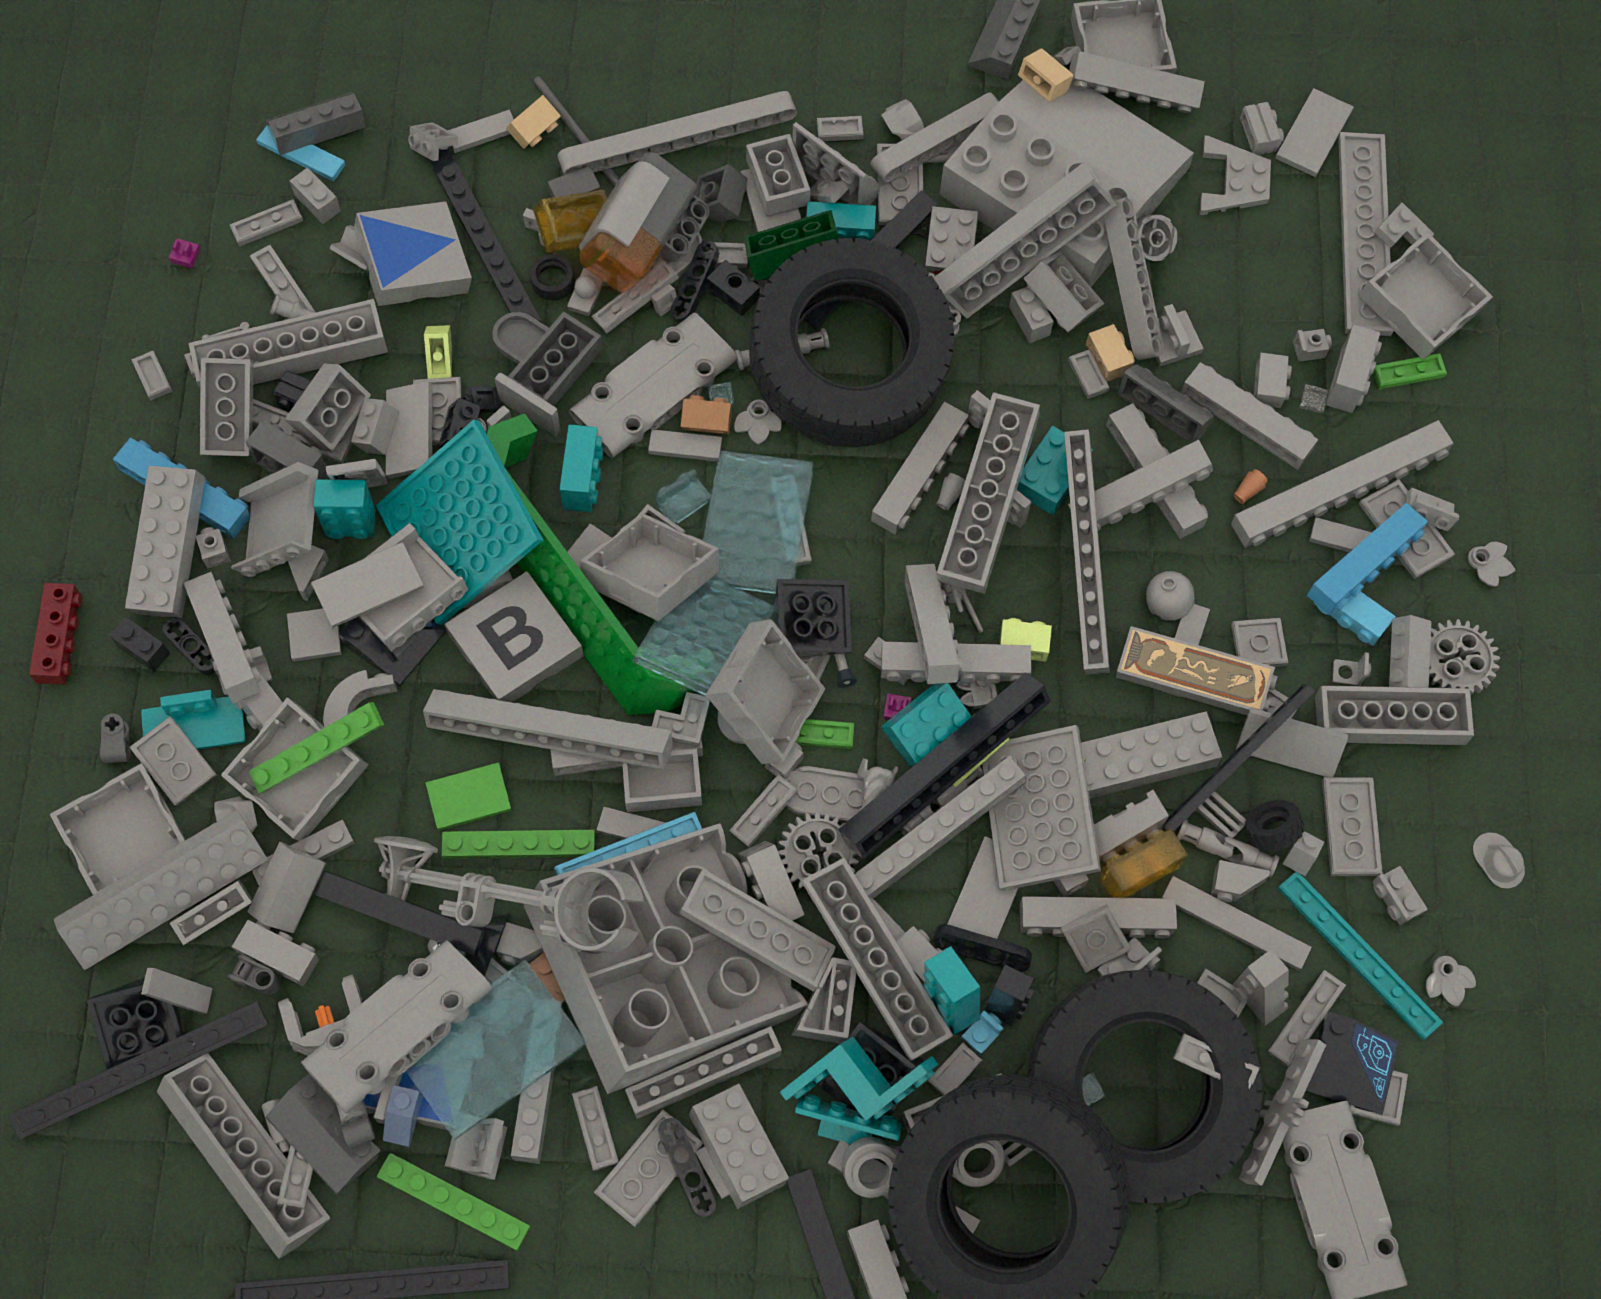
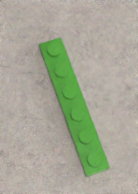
[249,702,384,794]
[442,830,595,859]
[377,1153,531,1251]

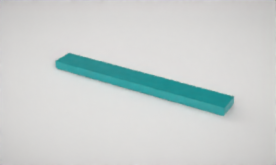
[1277,872,1443,1041]

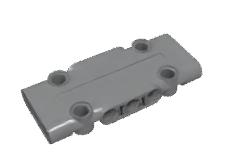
[569,313,738,458]
[301,940,493,1113]
[1282,1101,1408,1299]

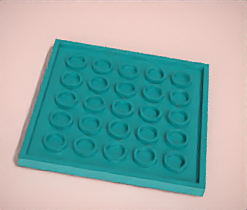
[376,420,543,625]

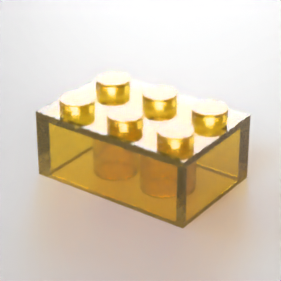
[533,189,607,253]
[1099,829,1188,898]

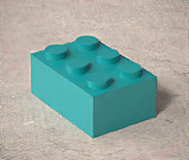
[560,425,604,513]
[1017,426,1093,515]
[314,480,376,539]
[881,683,972,767]
[923,946,980,1035]

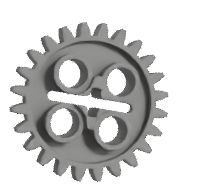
[1429,619,1500,696]
[778,812,859,894]

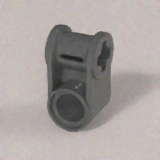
[100,713,131,764]
[226,954,280,996]

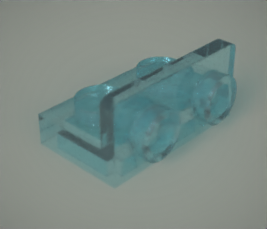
[656,469,712,524]

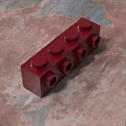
[29,583,82,685]

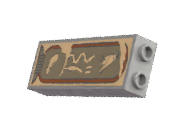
[1116,626,1278,715]

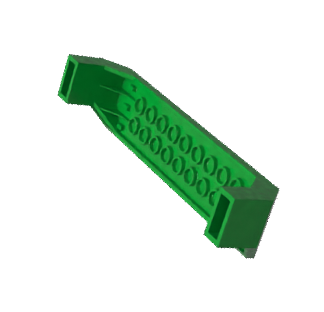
[487,413,717,715]

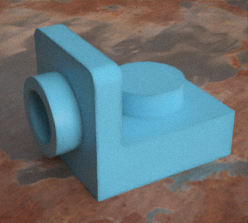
[961,1011,1003,1056]

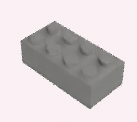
[200,358,254,456]
[688,1084,789,1209]

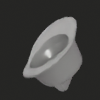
[1473,833,1525,889]

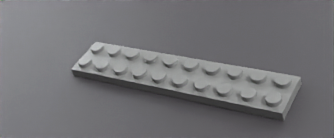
[1338,132,1393,336]

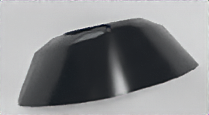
[469,913,510,977]

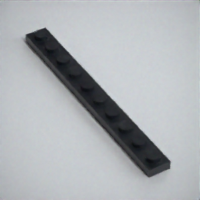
[426,149,542,323]
[8,1000,269,1140]
[235,1260,510,1299]

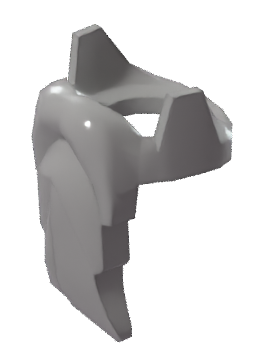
[857,758,898,812]

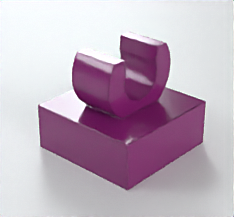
[169,239,201,268]
[883,693,912,720]

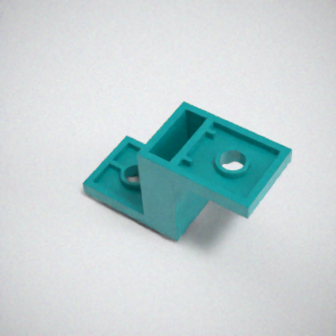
[780,1037,938,1121]

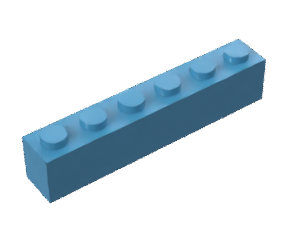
[113,437,250,539]
[1307,503,1428,615]

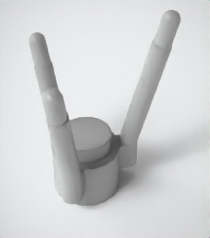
[942,582,983,633]

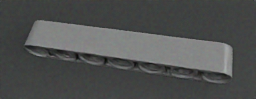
[870,92,999,183]
[1103,197,1164,360]

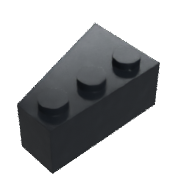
[984,965,1035,1026]

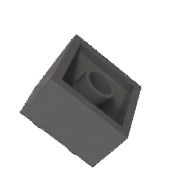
[694,164,748,222]

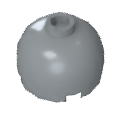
[1137,214,1177,261]
[1146,571,1195,621]

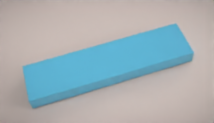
[256,126,346,182]

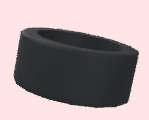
[530,254,575,300]

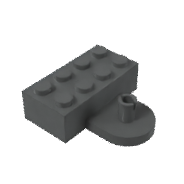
[493,311,603,406]

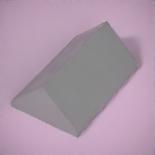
[247,842,326,933]

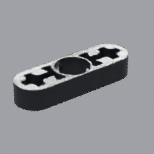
[163,617,215,675]

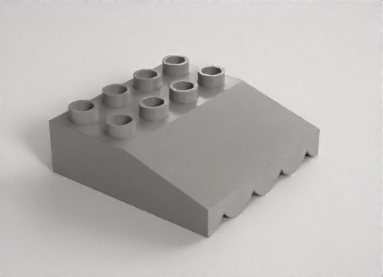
[940,80,1194,287]
[524,823,808,1094]

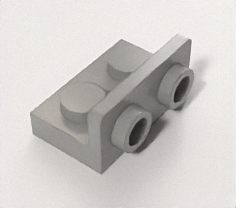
[408,122,458,161]
[1406,488,1459,531]
[1373,866,1428,925]

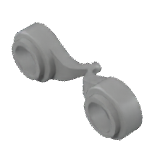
[841,1137,1005,1198]

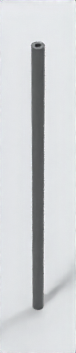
[533,76,620,187]

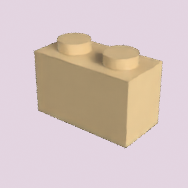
[1018,48,1074,102]
[506,95,561,149]
[1086,324,1135,382]

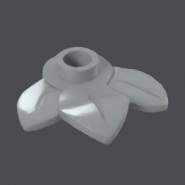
[734,400,781,445]
[1468,542,1515,587]
[1426,956,1476,1006]

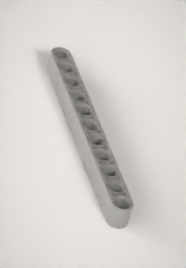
[557,91,797,175]

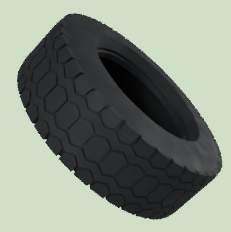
[749,238,954,447]
[1027,970,1262,1204]
[888,1075,1130,1299]

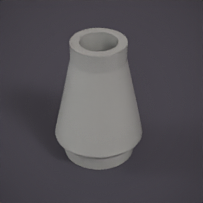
[936,473,965,511]

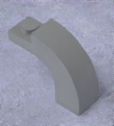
[323,670,397,727]

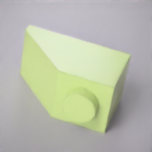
[424,325,452,379]

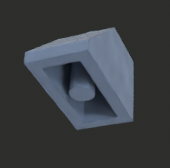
[383,1085,424,1147]

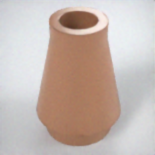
[1233,469,1268,504]

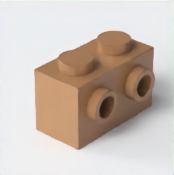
[681,395,733,435]

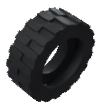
[1245,800,1305,852]

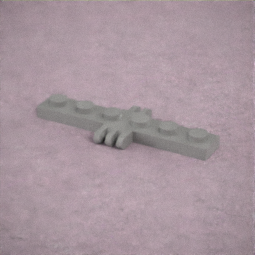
[1239,1039,1326,1186]

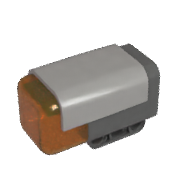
[579,152,709,292]

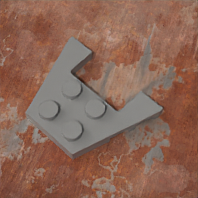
[1199,135,1271,215]

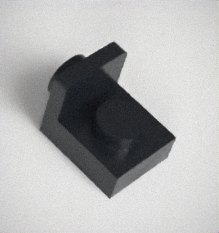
[461,386,500,412]

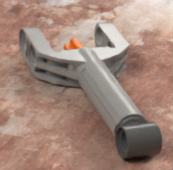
[278,974,375,1148]

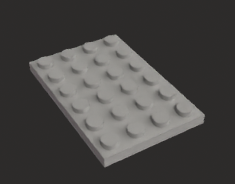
[982,725,1101,891]

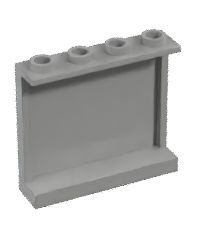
[231,462,318,577]
[359,523,468,651]

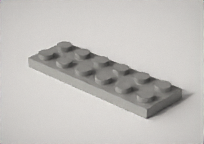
[679,869,836,991]

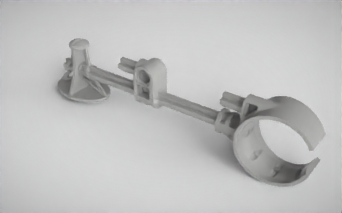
[374,836,644,953]

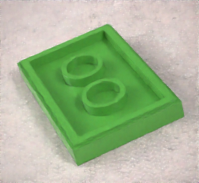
[426,763,512,831]

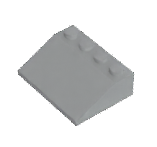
[793,122,879,205]

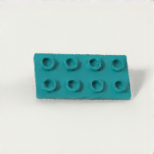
[141,690,246,750]
[795,1094,902,1144]

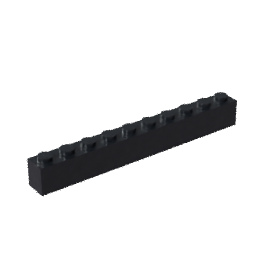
[838,672,1051,860]

